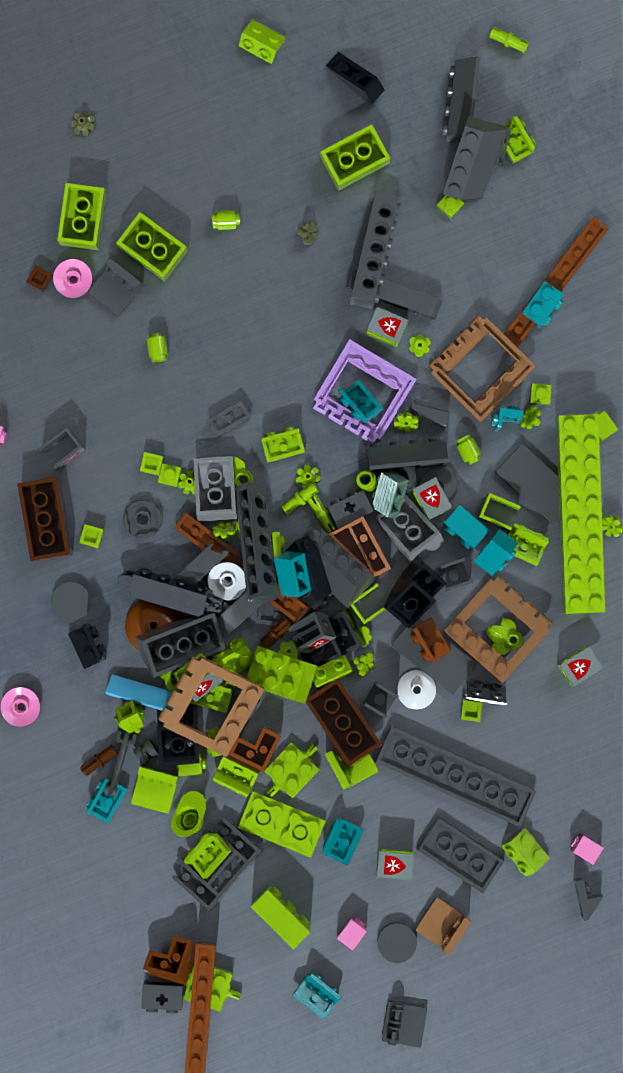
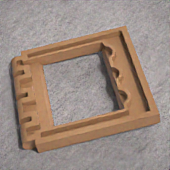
[429,315,536,422]
[444,576,552,684]
[158,656,265,757]

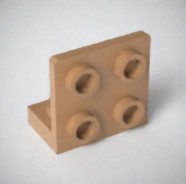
[416,897,471,956]

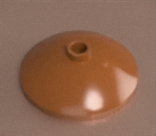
[125,600,183,650]

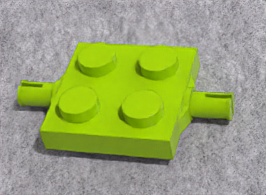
[264,742,320,799]
[183,967,241,1012]

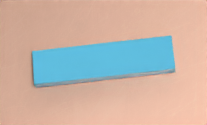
[105,674,172,710]

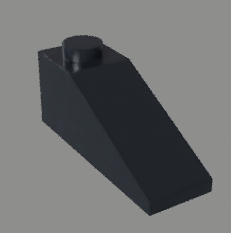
[326,52,385,104]
[285,535,332,601]

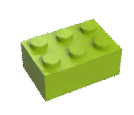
[320,124,390,191]
[57,183,107,250]
[116,212,188,282]
[247,646,317,704]
[251,885,311,950]

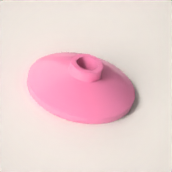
[53,259,92,298]
[1,687,40,727]

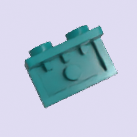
[522,281,564,329]
[338,380,383,424]
[491,406,524,432]
[86,777,128,824]
[322,818,365,865]
[292,973,342,1020]

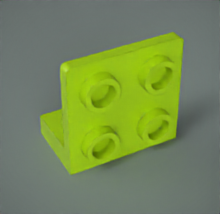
[325,749,378,790]
[131,765,179,814]

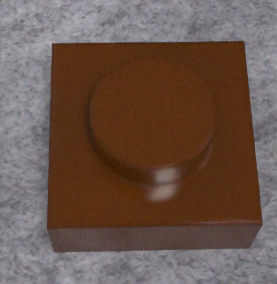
[26,265,53,292]

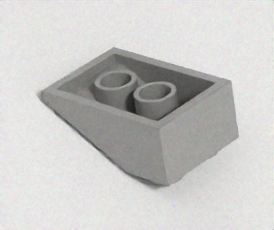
[193,456,237,522]
[375,494,444,563]

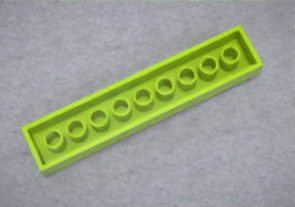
[556,414,605,614]

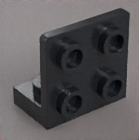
[68,623,107,669]

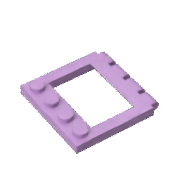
[313,339,417,444]

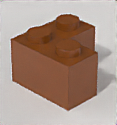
[228,726,281,772]
[143,936,196,985]

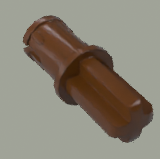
[260,617,293,649]
[80,745,118,776]

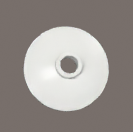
[208,562,246,600]
[397,670,436,709]

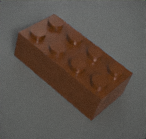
[17,477,72,562]
[306,678,382,768]

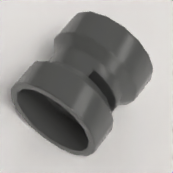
[133,739,159,766]

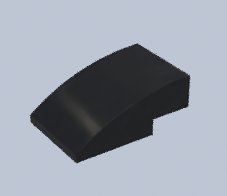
[384,555,447,629]
[292,608,366,667]
[157,704,200,767]

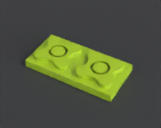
[238,791,326,858]

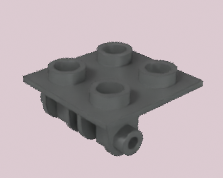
[465,680,507,705]
[382,1001,427,1048]

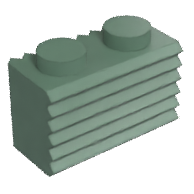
[371,469,409,517]

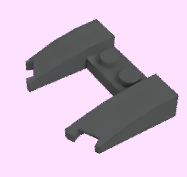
[175,543,263,636]
[172,817,263,911]

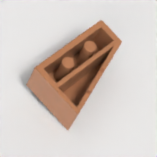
[328,516,391,578]

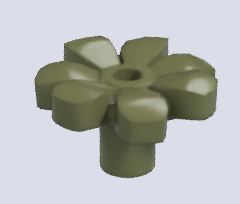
[71,111,95,136]
[297,220,318,245]

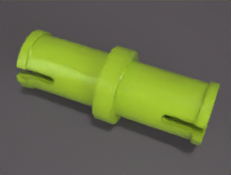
[489,26,529,53]
[281,482,320,515]
[307,495,337,534]

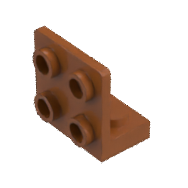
[410,617,451,663]

